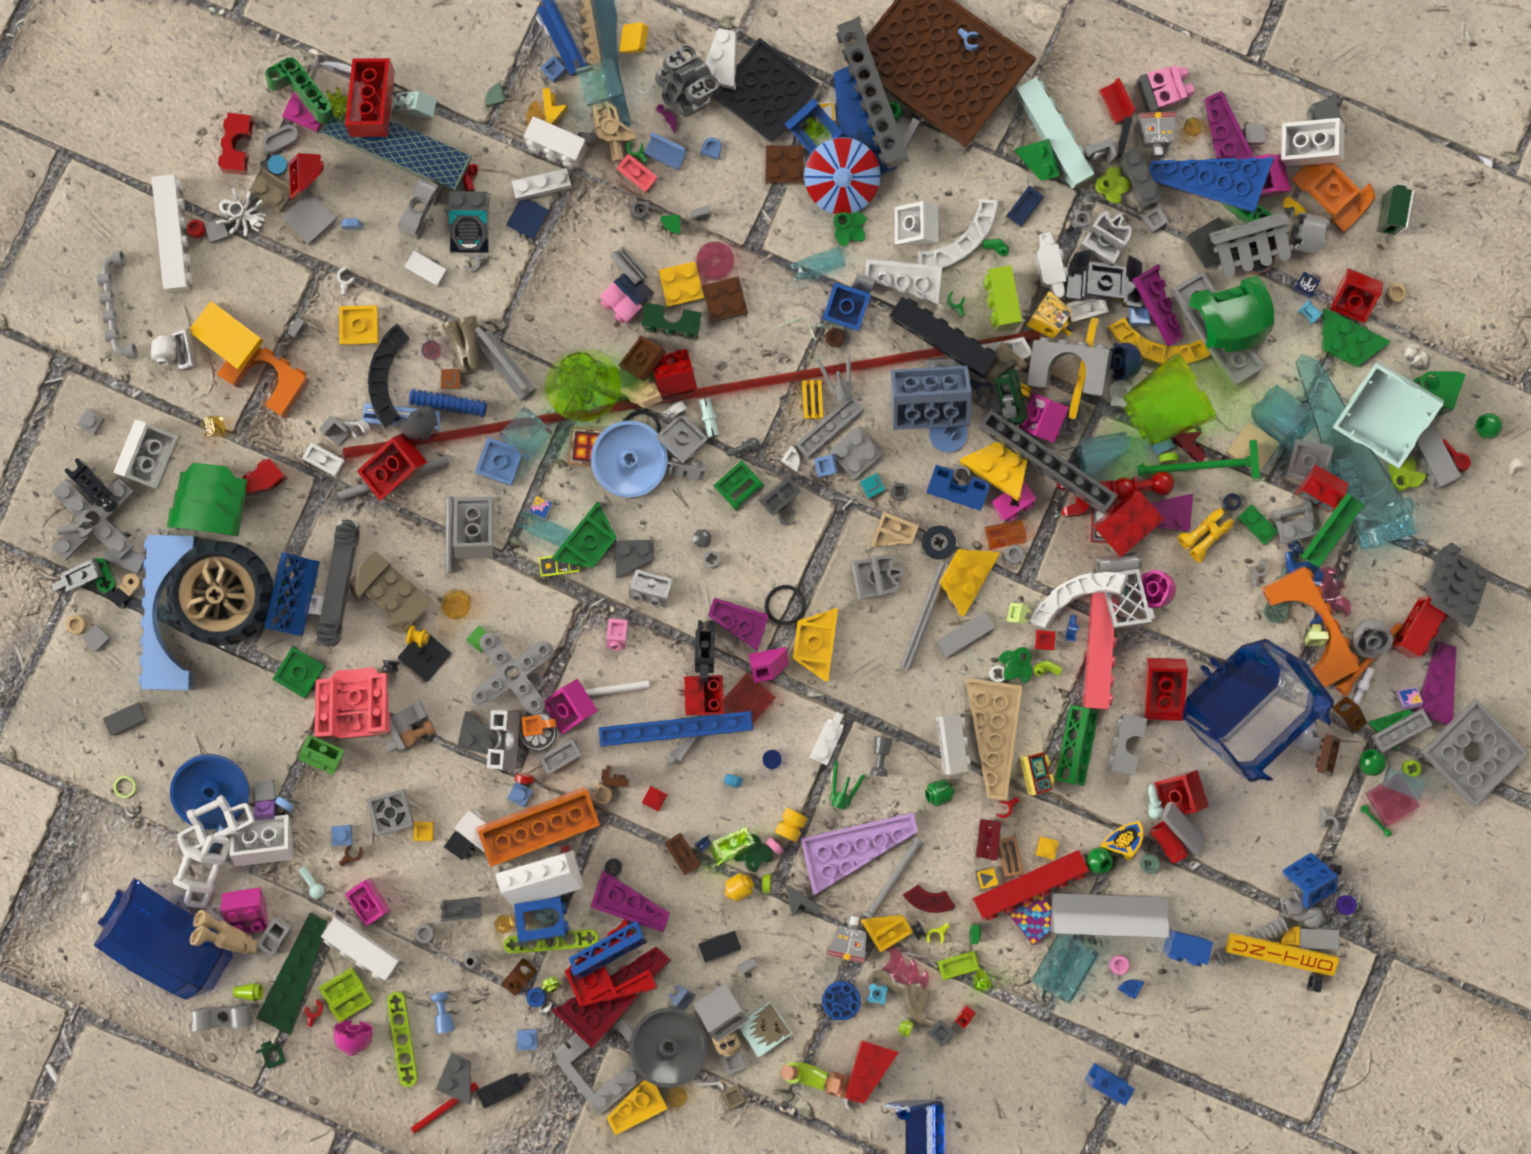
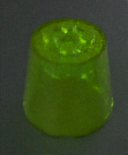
[1122,353,1217,446]

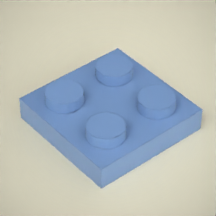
[475,437,525,486]

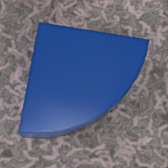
[1117,979,1144,999]

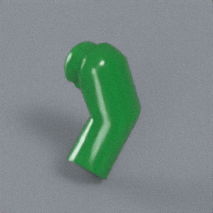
[982,239,1009,257]

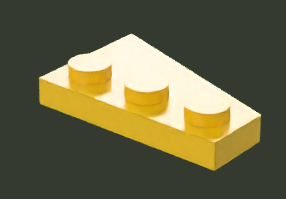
[607,1080,668,1135]

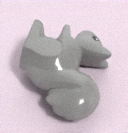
[1280,889,1323,928]

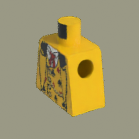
[1026,291,1075,338]

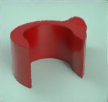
[996,797,1020,818]
[304,999,324,1027]

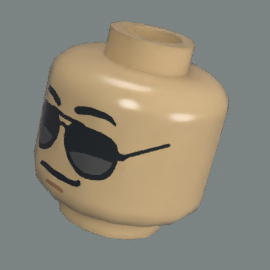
[712,1030,740,1057]

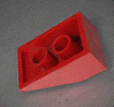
[357,433,428,501]
[1144,658,1188,721]

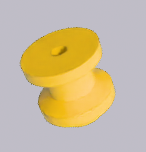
[406,625,430,648]

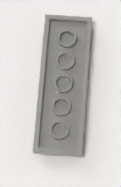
[1171,271,1264,387]

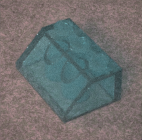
[1031,934,1099,1004]

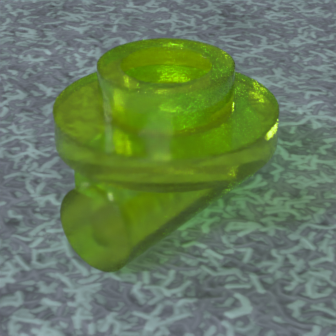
[805,118,824,137]
[972,969,993,991]

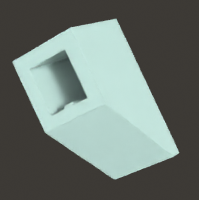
[393,91,437,118]

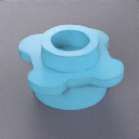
[867,984,888,1005]

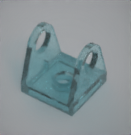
[499,407,553,461]

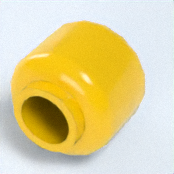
[724,873,754,902]

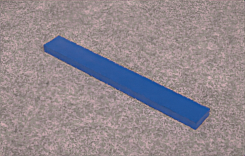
[599,711,754,747]

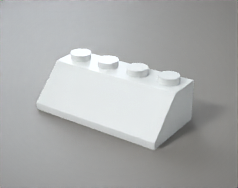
[495,851,584,908]

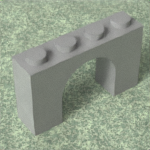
[1027,337,1112,397]

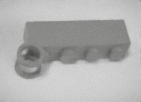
[1412,421,1461,489]

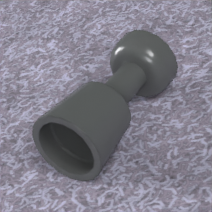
[870,736,893,777]

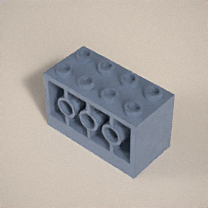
[890,366,971,430]

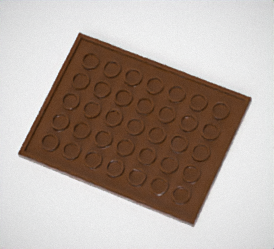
[846,0,1036,148]

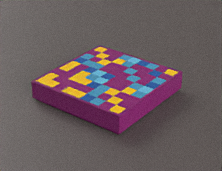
[1008,894,1051,945]

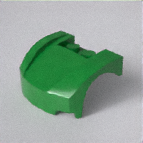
[1189,275,1274,352]

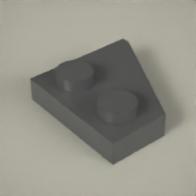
[457,711,498,754]

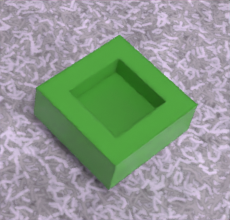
[466,626,487,653]

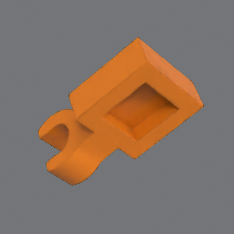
[521,715,557,737]

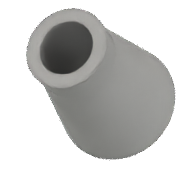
[463,950,483,969]

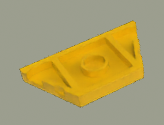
[959,442,1028,501]
[939,549,1000,617]
[793,608,838,682]

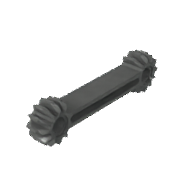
[316,519,360,647]

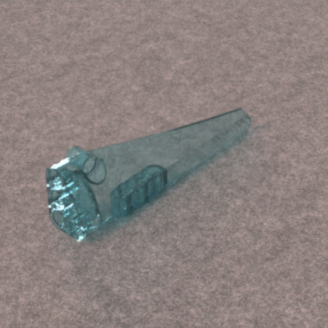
[1295,354,1419,550]

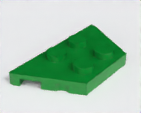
[1322,308,1390,367]
[552,501,617,569]

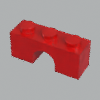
[218,113,254,175]

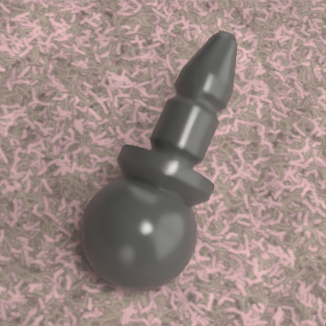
[727,437,760,456]

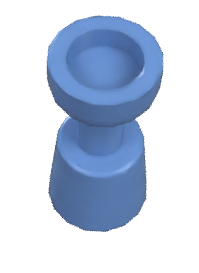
[431,991,455,1034]

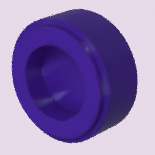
[1336,895,1357,915]

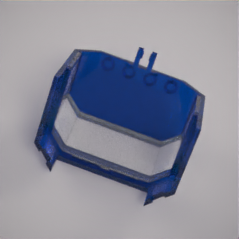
[1182,638,1334,782]

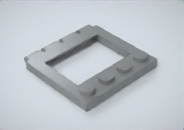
[554,1018,643,1115]

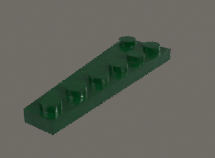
[256,912,328,1035]

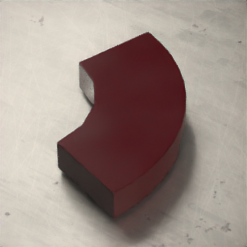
[902,884,956,913]

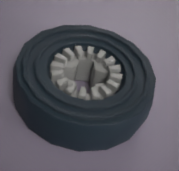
[922,525,956,560]

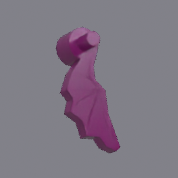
[655,104,678,133]

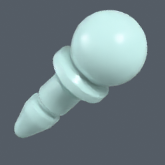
[1148,784,1164,820]

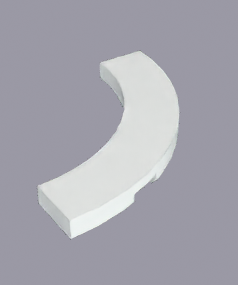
[918,199,998,268]
[1029,572,1129,630]

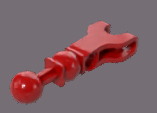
[1056,472,1174,518]

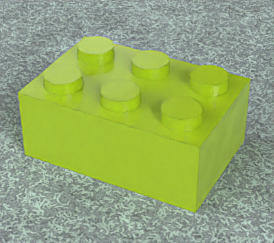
[983,265,1022,332]

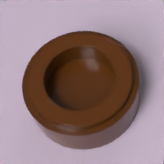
[825,328,844,348]

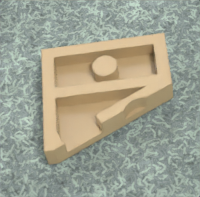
[870,511,919,547]

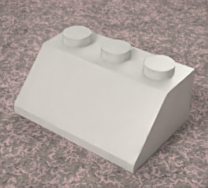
[114,419,178,489]
[936,714,971,775]
[230,814,293,867]

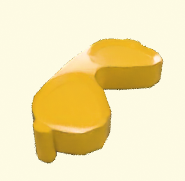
[1283,196,1306,217]

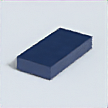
[1006,186,1044,228]

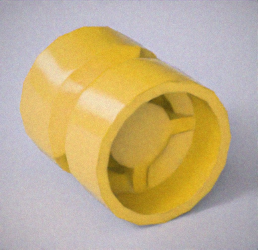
[774,807,809,843]

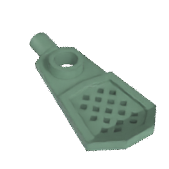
[1263,567,1289,624]

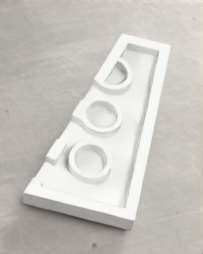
[865,259,942,304]

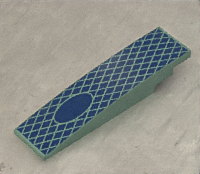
[321,98,472,191]

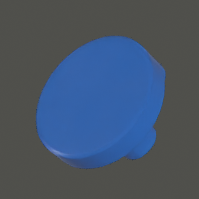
[822,981,861,1021]

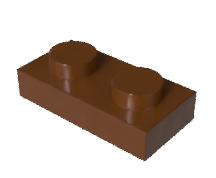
[664,832,701,876]

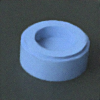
[275,797,294,812]

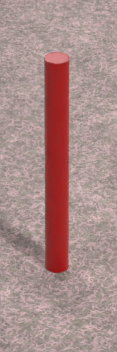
[411,1082,479,1134]

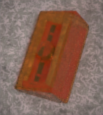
[985,519,1026,550]

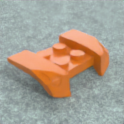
[1291,162,1376,233]

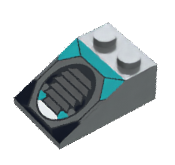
[448,191,489,253]

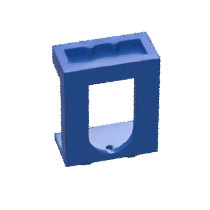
[785,99,845,154]
[514,897,570,946]
[1084,1063,1135,1106]

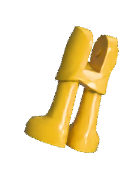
[1176,507,1234,564]

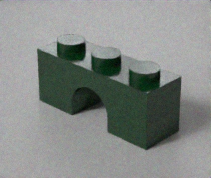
[641,303,702,340]

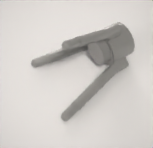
[817,356,852,401]

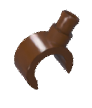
[338,846,364,867]

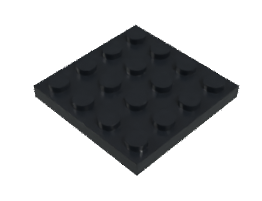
[713,38,819,144]

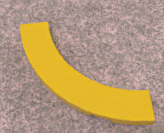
[1068,317,1099,419]
[1107,317,1211,366]

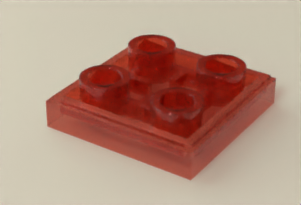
[724,673,776,723]

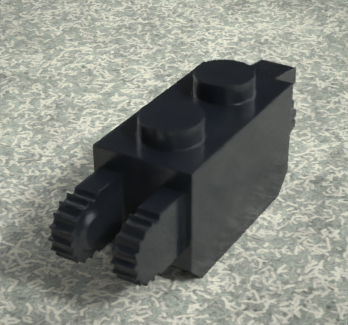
[695,620,715,683]

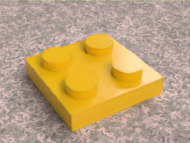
[659,261,704,308]
[339,305,379,345]

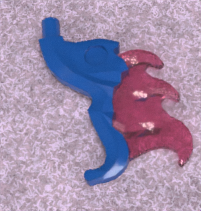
[1285,552,1351,625]

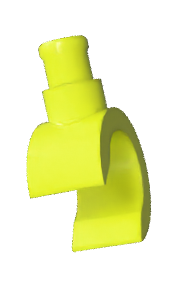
[926,923,950,944]

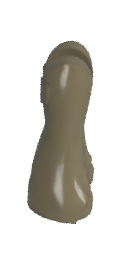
[442,316,482,374]

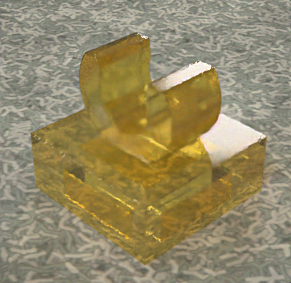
[201,416,226,437]

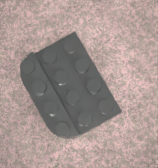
[1423,543,1490,627]

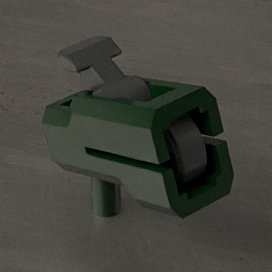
[994,369,1028,425]

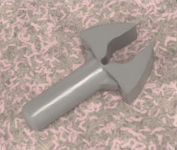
[56,516,95,538]

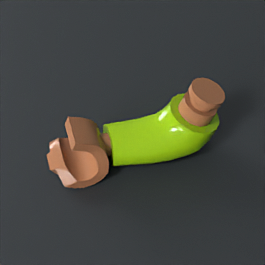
[781,1061,848,1098]

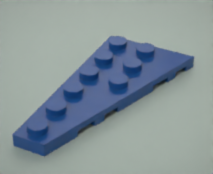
[833,65,897,176]
[1148,157,1274,213]

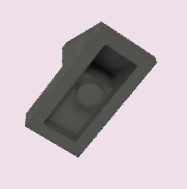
[786,885,822,917]

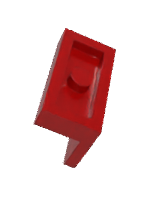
[1099,78,1136,125]

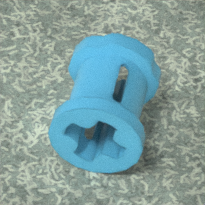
[1298,299,1323,324]

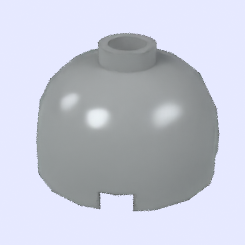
[1352,619,1393,658]
[1289,713,1320,751]

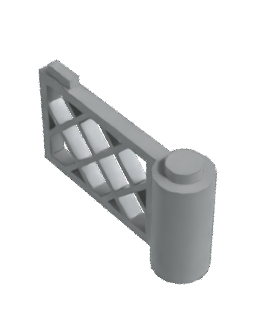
[1096,553,1155,629]

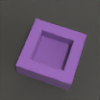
[254,799,276,821]

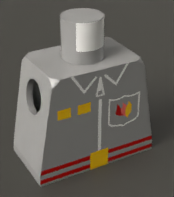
[1137,112,1176,157]
[827,915,866,964]

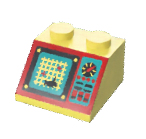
[1019,752,1055,795]

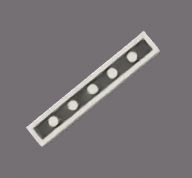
[151,174,193,293]

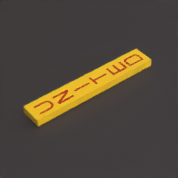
[1224,932,1340,976]

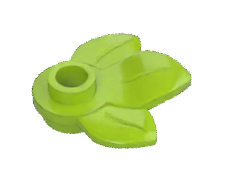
[1095,166,1132,204]
[1388,457,1426,491]

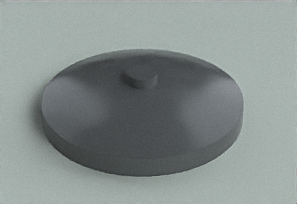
[629,1008,708,1088]

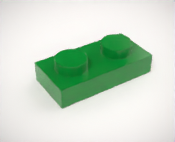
[1237,504,1278,545]

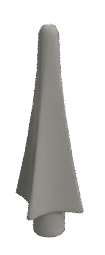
[667,736,698,766]

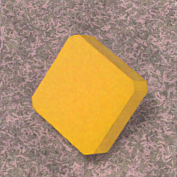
[619,22,648,55]

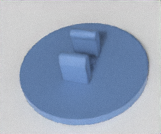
[929,426,967,453]

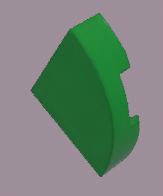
[661,215,681,235]

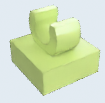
[1007,603,1031,624]
[1305,624,1329,646]

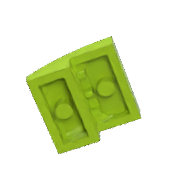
[319,966,373,1022]

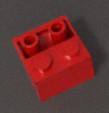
[653,349,697,397]
[684,675,724,715]

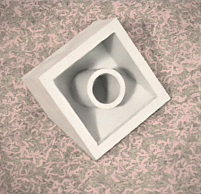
[894,201,939,245]

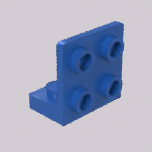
[1283,853,1338,909]

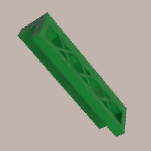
[1301,493,1365,568]
[1055,705,1099,787]

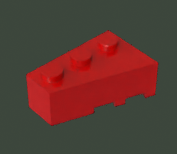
[843,1041,899,1104]

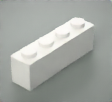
[321,916,401,981]

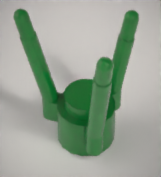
[829,761,865,810]

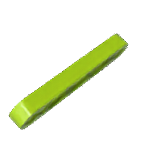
[503,929,599,954]
[387,991,418,1087]

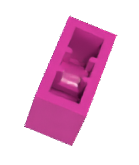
[990,481,1036,522]

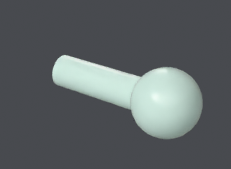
[298,866,325,899]

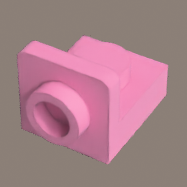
[606,619,628,650]

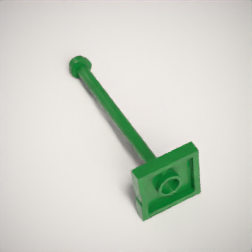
[1137,440,1260,482]

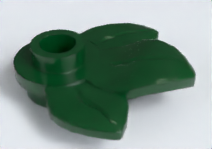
[734,834,773,873]

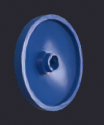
[170,754,250,830]

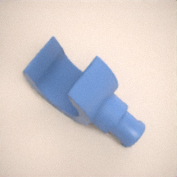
[958,28,979,51]

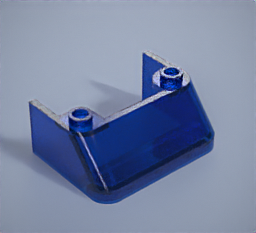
[884,1100,945,1154]

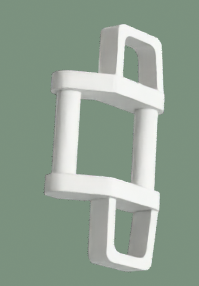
[177,795,256,854]
[173,835,231,908]

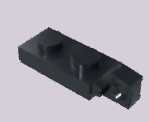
[476,1072,531,1108]

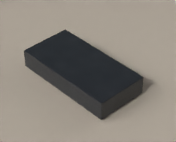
[1116,117,1132,159]
[698,930,741,962]

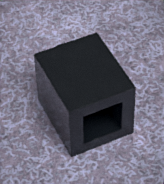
[444,830,476,860]

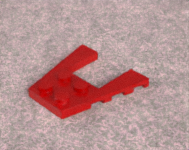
[564,919,658,1007]

